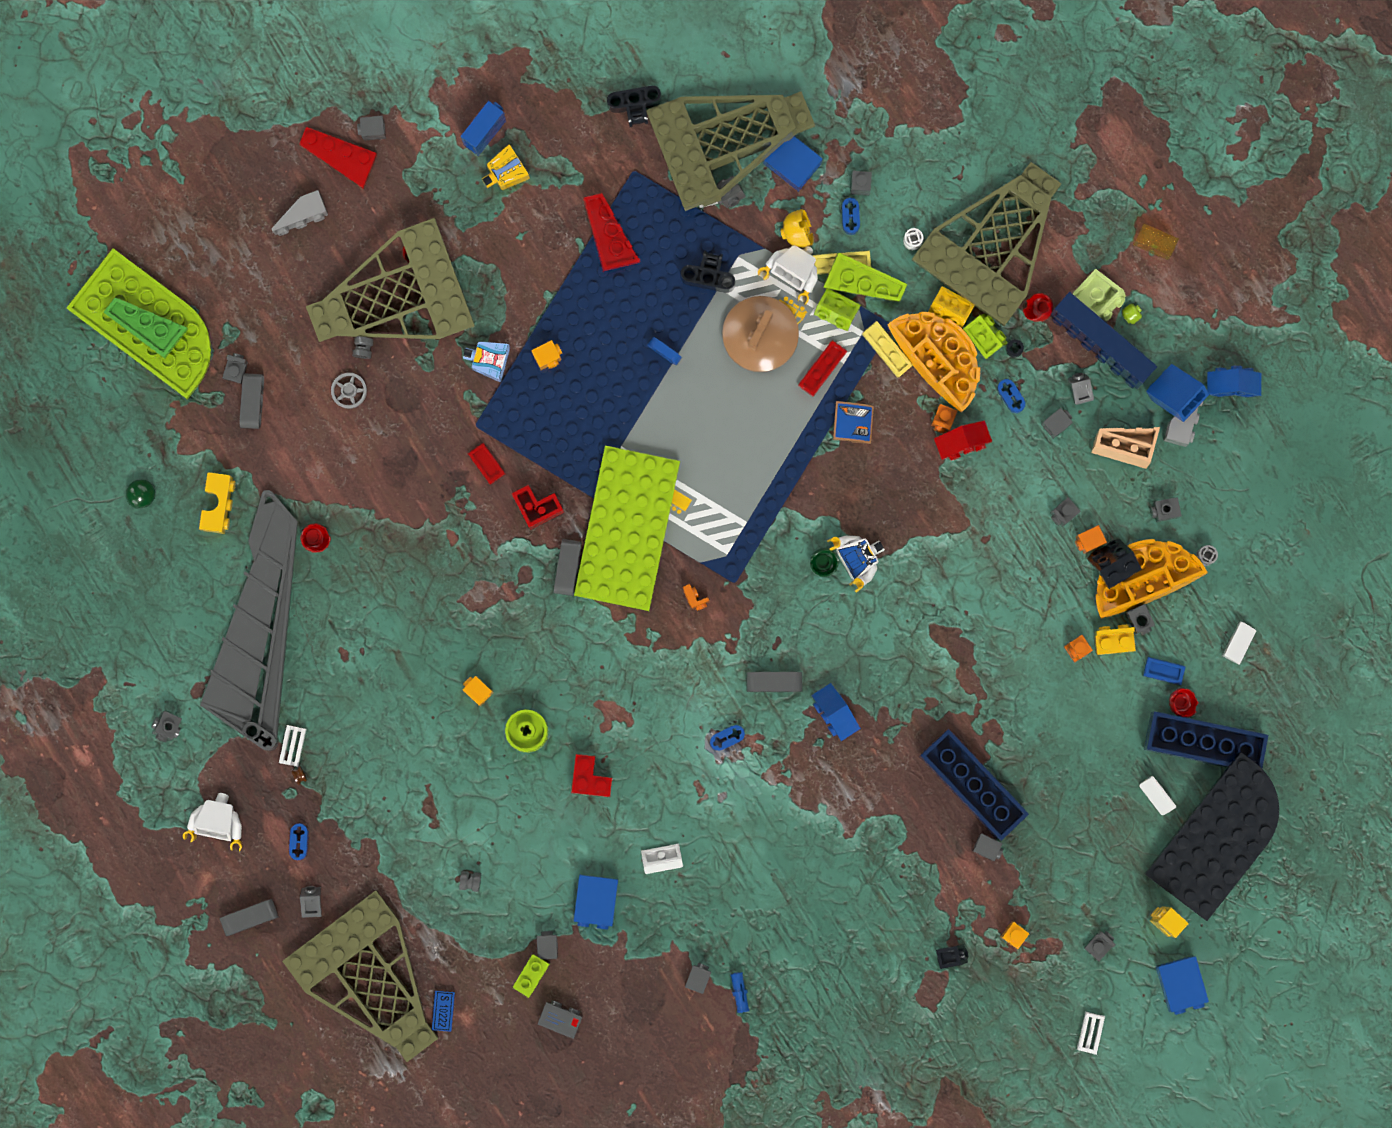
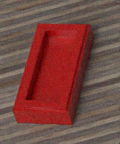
[468,443,505,485]

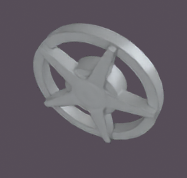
[331,373,367,409]

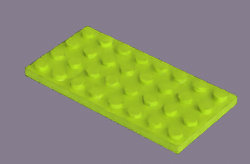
[574,446,680,611]

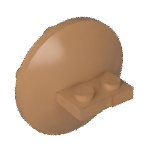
[723,296,799,372]

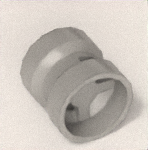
[1196,545,1218,566]

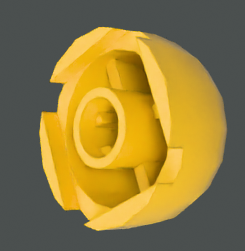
[781,209,814,248]

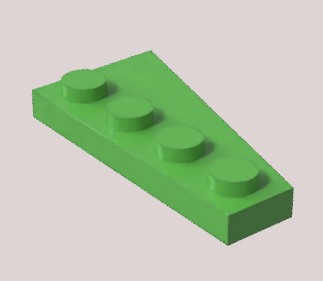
[104,297,188,359]

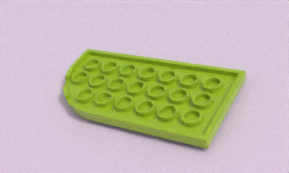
[67,249,211,400]

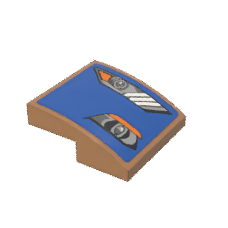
[833,401,874,444]

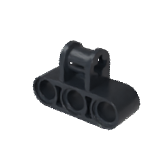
[607,86,661,127]
[681,250,735,293]

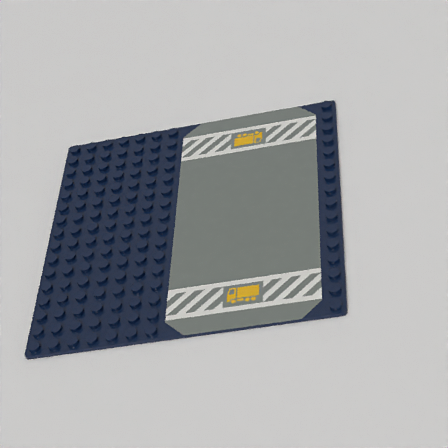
[476,171,890,583]

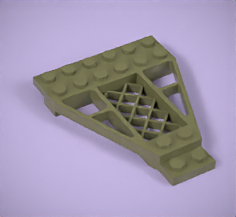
[646,91,815,211]
[912,162,1061,326]
[306,218,475,342]
[282,890,438,1062]

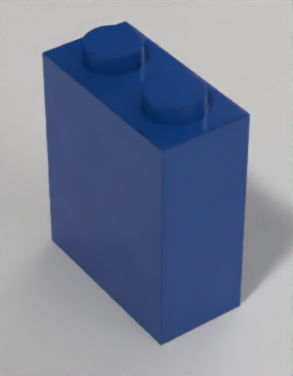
[461,101,506,157]
[763,136,823,192]
[1146,364,1209,422]
[574,875,618,930]
[1156,956,1209,1015]

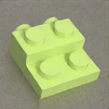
[1073,269,1126,322]

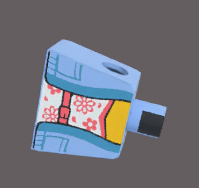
[463,342,510,382]

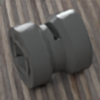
[352,336,374,359]
[459,871,481,892]

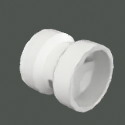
[903,228,923,251]

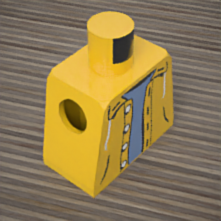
[482,144,530,190]

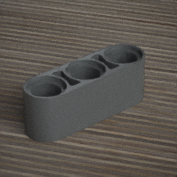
[240,373,264,429]
[554,539,582,596]
[746,672,802,692]
[219,899,279,937]

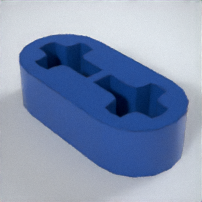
[842,198,860,235]
[647,337,682,366]
[997,379,1025,413]
[710,725,745,751]
[289,824,309,860]

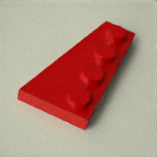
[299,127,377,189]
[583,193,640,271]

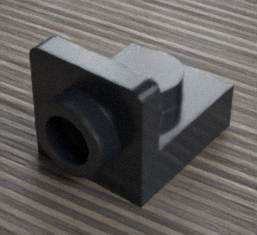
[936,944,969,969]

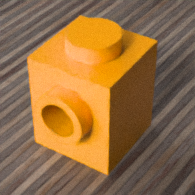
[531,340,563,370]

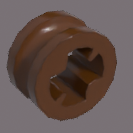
[291,766,307,785]

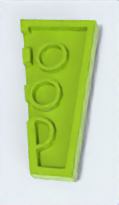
[823,253,907,302]

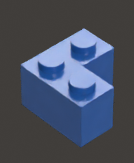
[1207,366,1261,398]
[812,683,861,741]

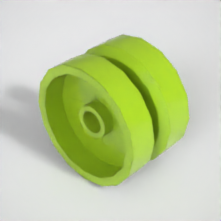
[505,709,549,753]

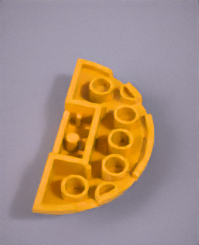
[887,312,980,412]
[1096,539,1208,618]

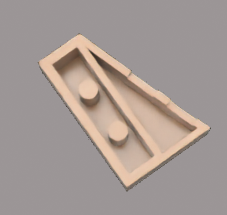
[1091,427,1160,469]

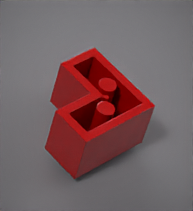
[934,420,992,461]
[512,485,564,530]
[571,754,613,797]

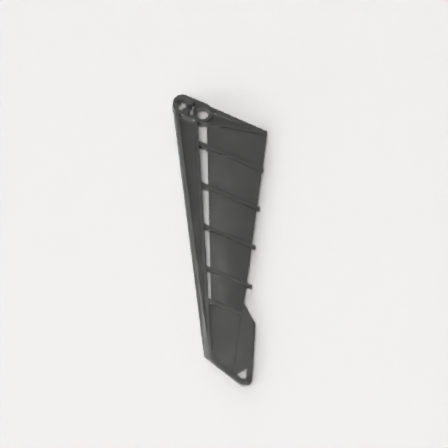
[200,490,298,751]

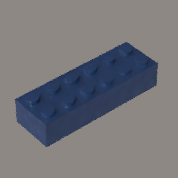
[1051,292,1158,389]
[1144,711,1269,768]
[919,729,1029,841]

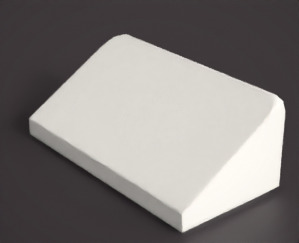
[1222,621,1256,665]
[1139,776,1176,815]
[641,844,683,874]

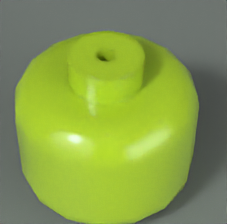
[1122,303,1142,324]

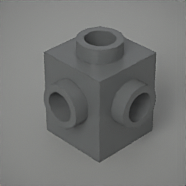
[717,176,746,208]
[151,711,182,743]

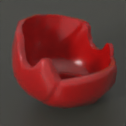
[1023,293,1053,322]
[300,523,331,553]
[1169,688,1199,718]

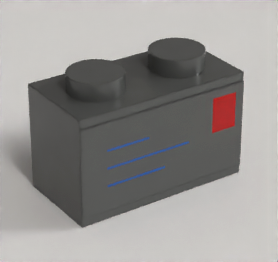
[538,1000,583,1039]

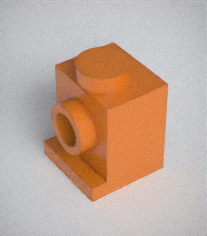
[1064,635,1093,663]

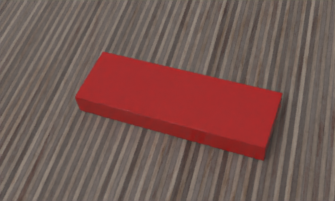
[798,340,847,397]

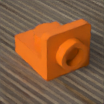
[931,404,958,434]
[683,584,709,611]

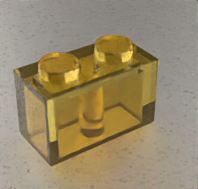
[1133,224,1179,260]

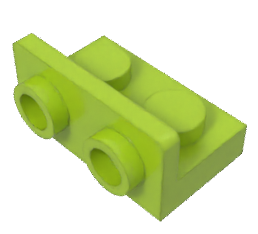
[814,289,861,331]
[963,313,1008,359]
[513,955,550,998]

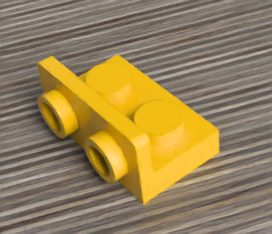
[928,286,975,328]
[1094,624,1136,655]

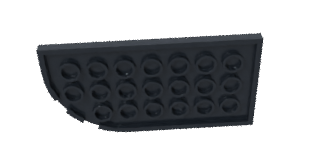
[1145,752,1279,921]

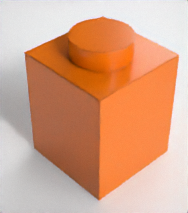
[1075,525,1107,554]

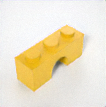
[199,472,235,534]
[1150,906,1189,938]

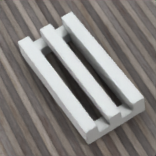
[279,725,307,767]
[1077,1011,1105,1055]

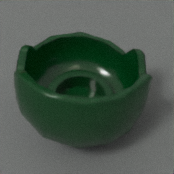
[125,479,156,509]
[810,548,840,577]

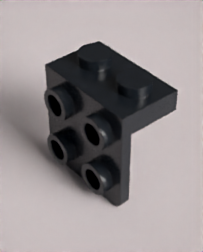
[1087,539,1142,589]

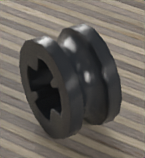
[1006,339,1024,358]

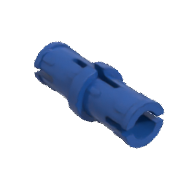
[730,972,750,1013]

